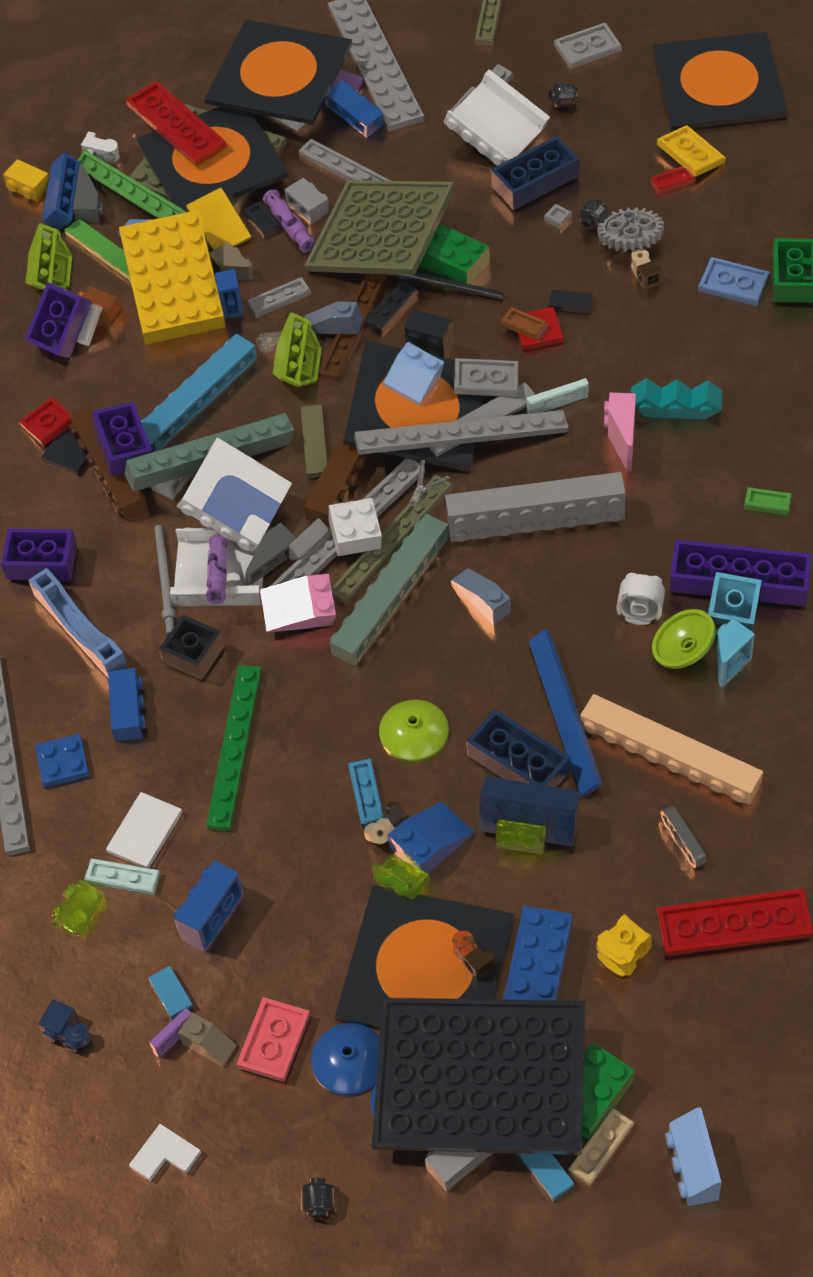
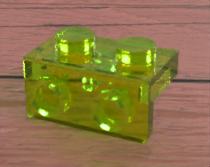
[496,819,546,854]
[372,854,430,900]
[51,879,104,936]

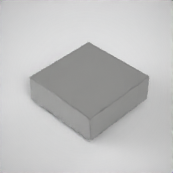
[544,204,572,229]

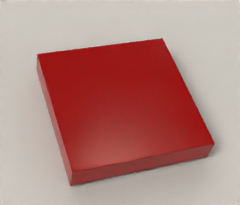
[518,307,563,350]
[19,397,71,446]

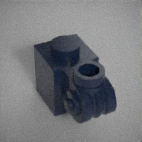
[38,999,91,1052]

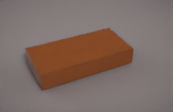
[501,307,547,341]

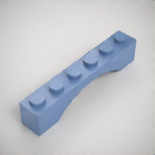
[29,568,128,678]

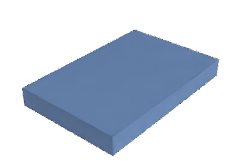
[698,257,770,306]

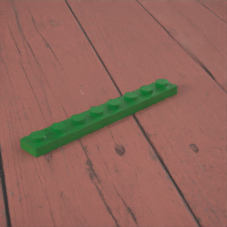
[206,665,262,832]

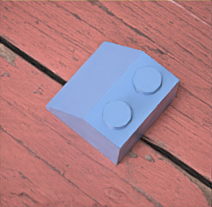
[383,342,444,405]

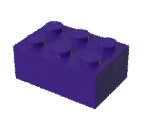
[25,282,92,358]
[92,401,152,476]
[1,528,77,581]

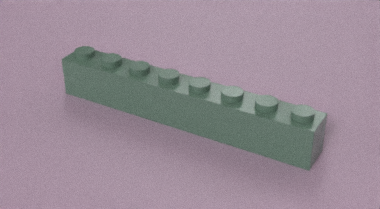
[125,413,294,492]
[330,514,449,666]

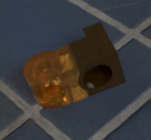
[452,931,496,980]

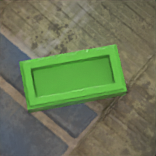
[744,487,792,516]

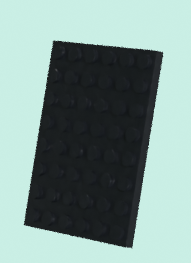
[371,998,586,1155]

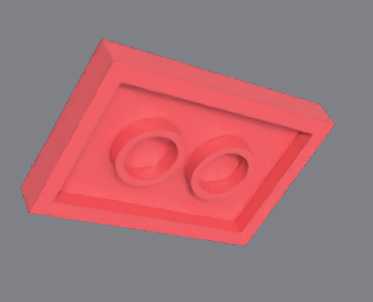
[236,997,310,1082]

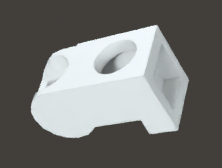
[81,131,120,163]

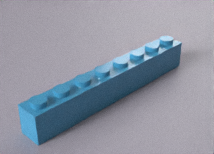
[141,334,257,453]

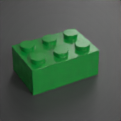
[419,223,490,284]
[772,238,813,303]
[582,1042,635,1140]

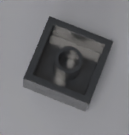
[404,309,454,359]
[159,615,225,680]

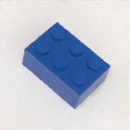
[174,860,244,952]

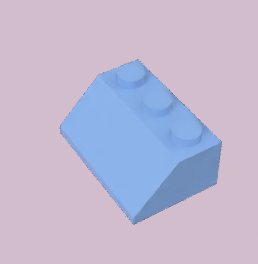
[665,1107,721,1206]

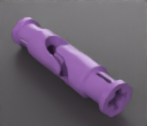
[263,190,316,253]
[206,535,228,604]

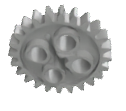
[598,207,664,252]

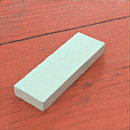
[526,378,589,414]
[84,858,161,895]

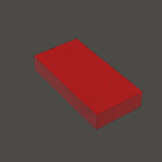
[651,166,696,195]

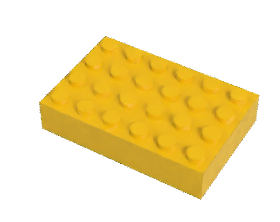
[119,210,226,345]

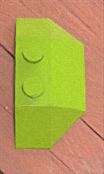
[25,223,72,290]
[273,312,322,387]

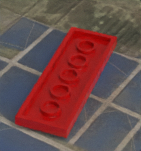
[126,81,227,166]
[657,888,813,956]

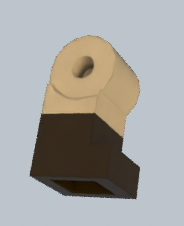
[631,249,663,289]
[364,801,409,844]

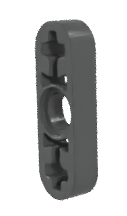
[660,806,707,868]

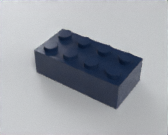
[491,136,580,210]
[466,709,571,788]
[478,776,581,846]

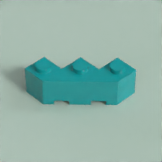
[631,378,722,419]

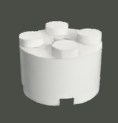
[616,573,665,625]

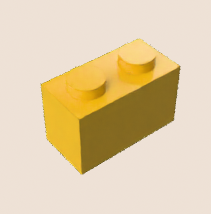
[3,159,49,202]

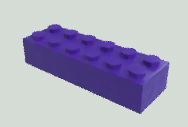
[669,539,812,606]

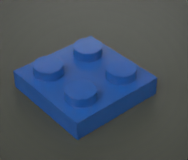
[35,734,90,788]

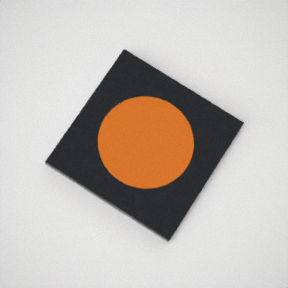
[204,20,353,125]
[653,31,788,131]
[135,107,289,212]
[343,340,484,472]
[335,885,515,1030]

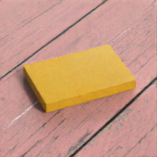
[656,125,726,177]
[186,188,251,251]

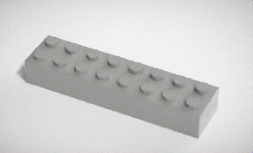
[445,472,626,542]

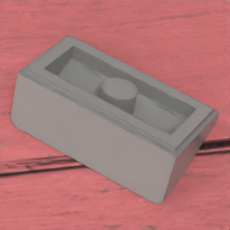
[289,519,329,561]

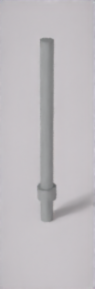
[155,525,176,636]

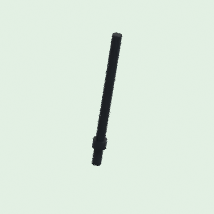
[388,272,505,300]

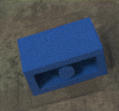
[215,269,244,318]

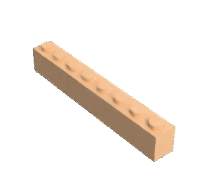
[580,694,763,805]

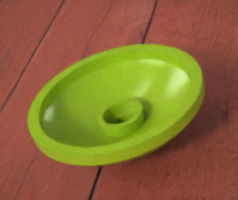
[652,609,716,669]
[379,700,449,762]

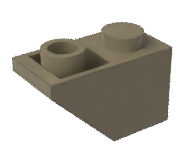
[209,242,254,281]

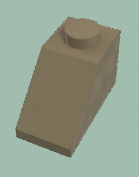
[178,1012,237,1068]

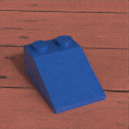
[388,802,474,878]

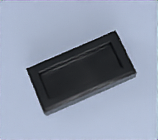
[243,201,281,238]
[549,290,592,314]

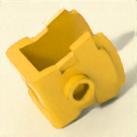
[596,914,652,977]

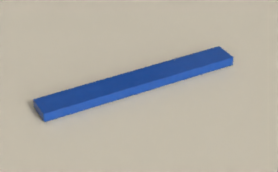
[529,629,603,796]

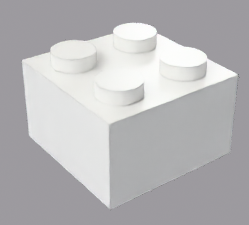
[329,498,382,556]

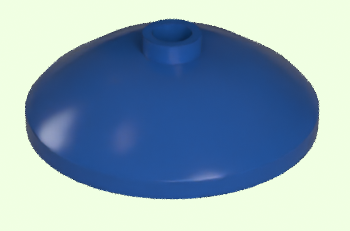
[311,1023,379,1096]

